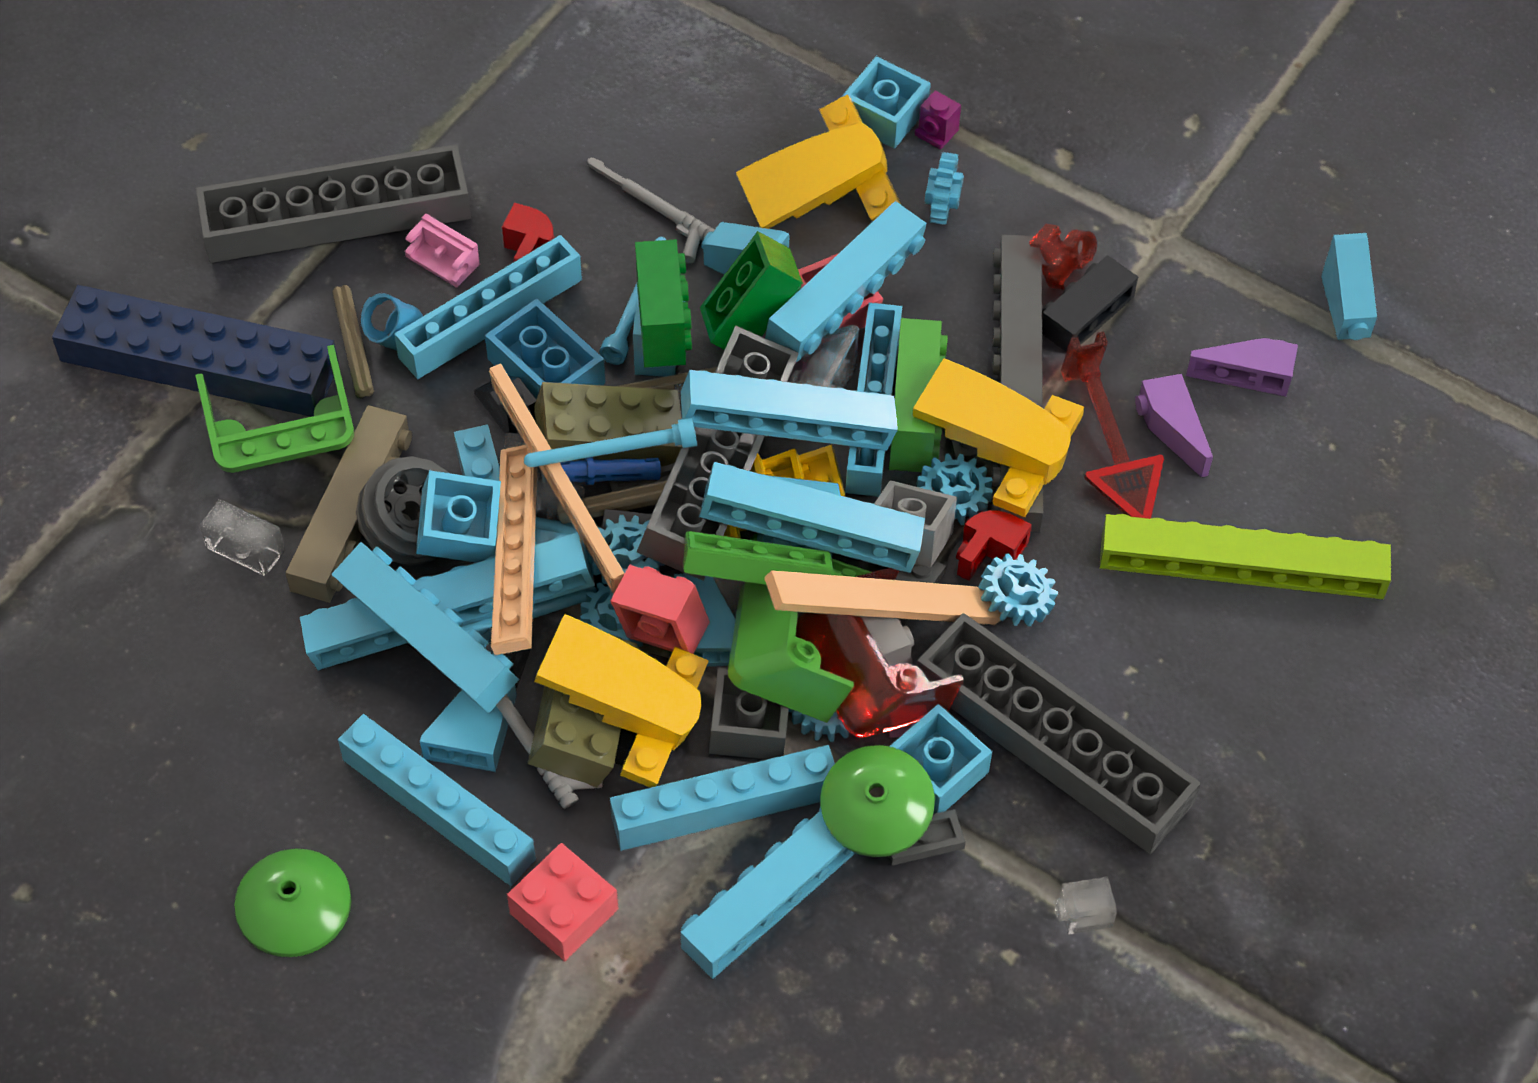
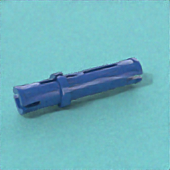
[560,457,661,485]

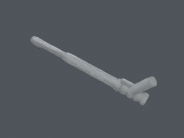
[588,158,715,263]
[496,694,603,809]

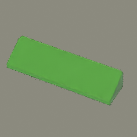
[683,531,834,585]

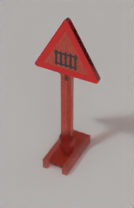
[1061,331,1164,519]

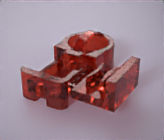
[1029,224,1097,290]

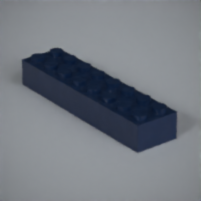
[52,285,339,417]

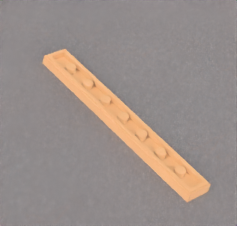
[489,363,625,595]
[491,445,538,655]
[764,571,1001,625]

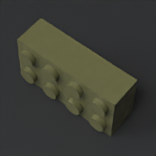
[534,382,682,467]
[528,634,637,788]

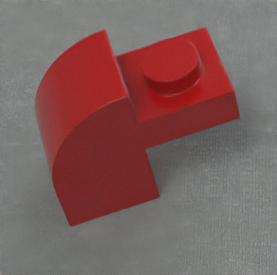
[502,203,554,262]
[956,510,1032,581]

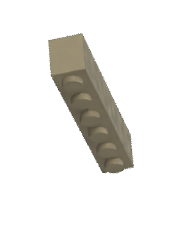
[286,405,412,603]

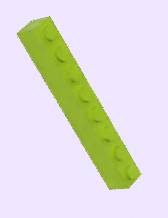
[1100,514,1391,599]

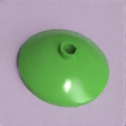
[820,745,935,857]
[235,849,351,957]

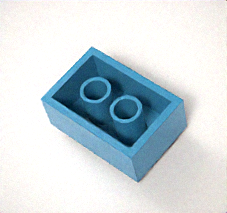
[485,299,606,400]

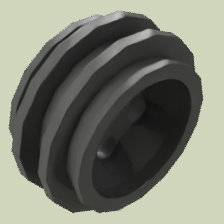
[356,456,449,566]

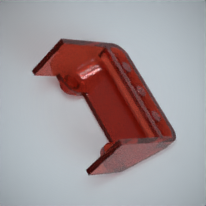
[795,568,964,737]

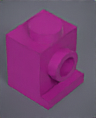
[915,90,961,150]

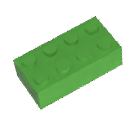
[889,318,948,472]

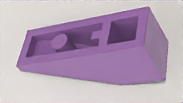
[1186,338,1298,396]
[1135,374,1213,477]

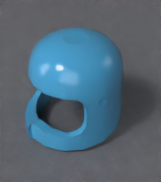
[361,293,423,351]

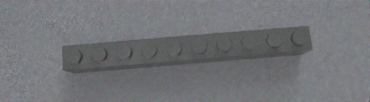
[992,235,1043,532]

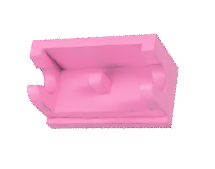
[405,214,480,288]

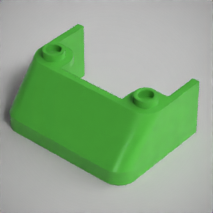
[195,345,354,473]
[728,571,854,723]

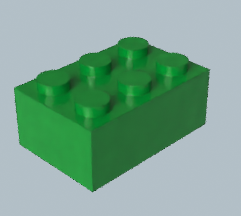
[700,231,803,350]
[635,239,692,368]

